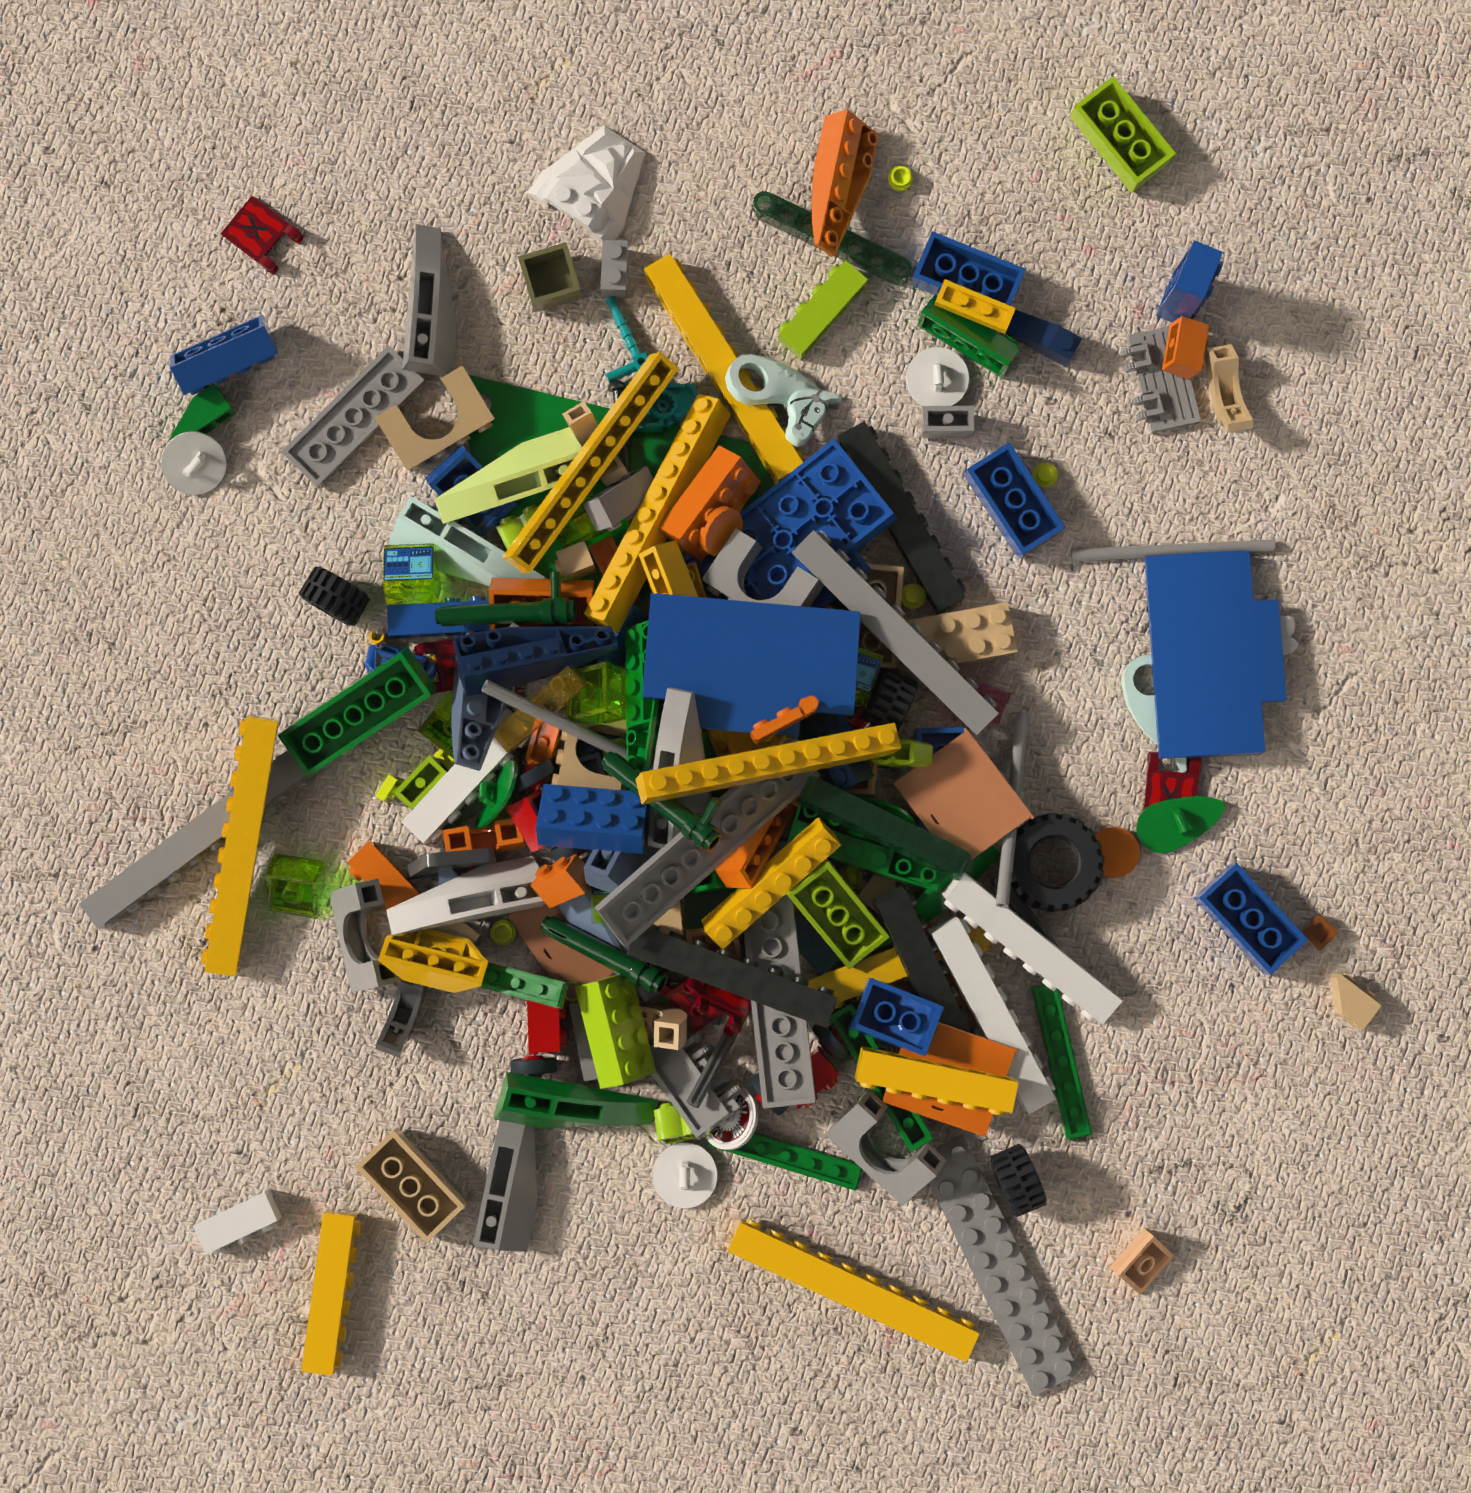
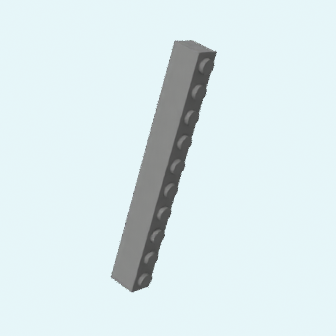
[791,530,999,735]
[79,750,311,930]

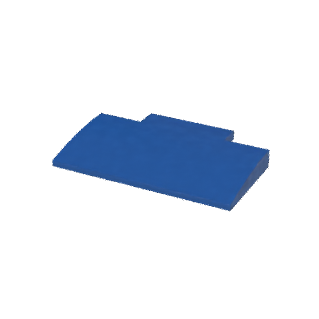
[683,439,897,608]
[1144,551,1287,759]
[642,593,860,737]

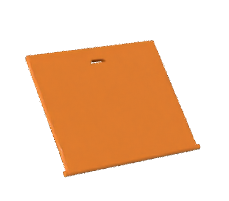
[882,1022,1018,1137]

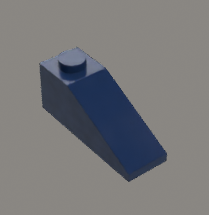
[1005,309,1083,368]

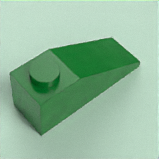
[166,384,236,445]

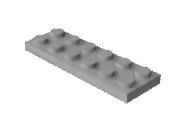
[281,345,425,488]

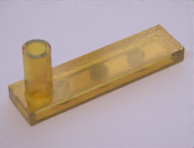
[494,666,587,753]

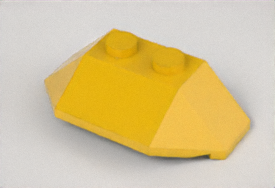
[378,929,488,993]

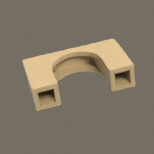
[375,365,494,472]
[551,699,627,790]

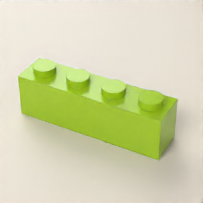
[778,260,868,360]

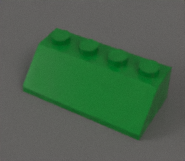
[917,294,1021,379]

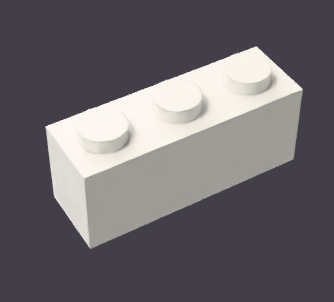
[193,1189,283,1256]

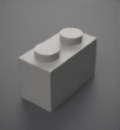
[600,240,629,299]
[920,406,974,438]

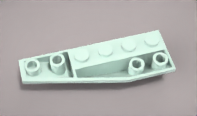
[388,496,545,587]

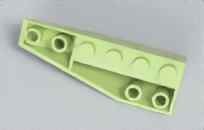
[434,427,582,524]

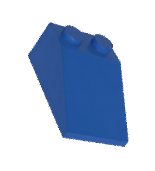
[425,444,517,538]
[849,978,944,1057]

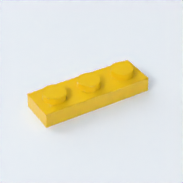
[934,279,1016,334]

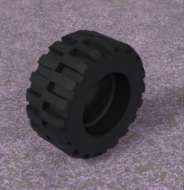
[1011,813,1105,912]

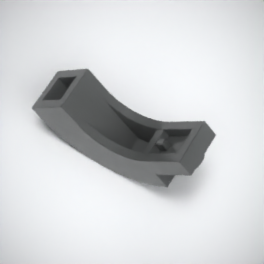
[375,979,428,1058]

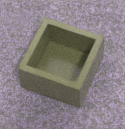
[518,242,583,312]

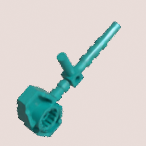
[605,296,698,433]

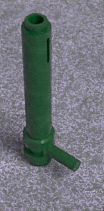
[435,572,576,627]
[601,751,721,852]
[540,916,668,994]

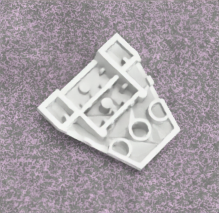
[527,126,646,243]

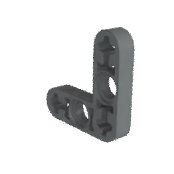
[407,848,496,879]

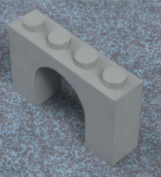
[701,529,824,607]
[329,879,402,993]
[825,1089,947,1206]

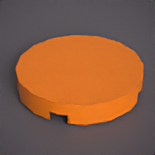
[699,506,743,556]
[1094,827,1140,878]

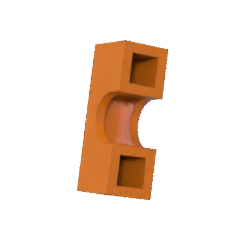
[443,818,526,853]

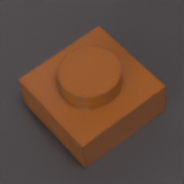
[1301,914,1338,951]

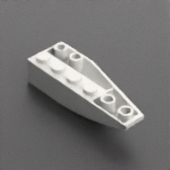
[386,856,546,936]

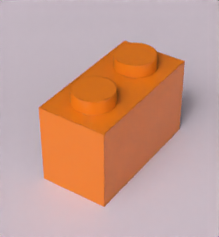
[1162,316,1209,379]
[530,854,590,908]

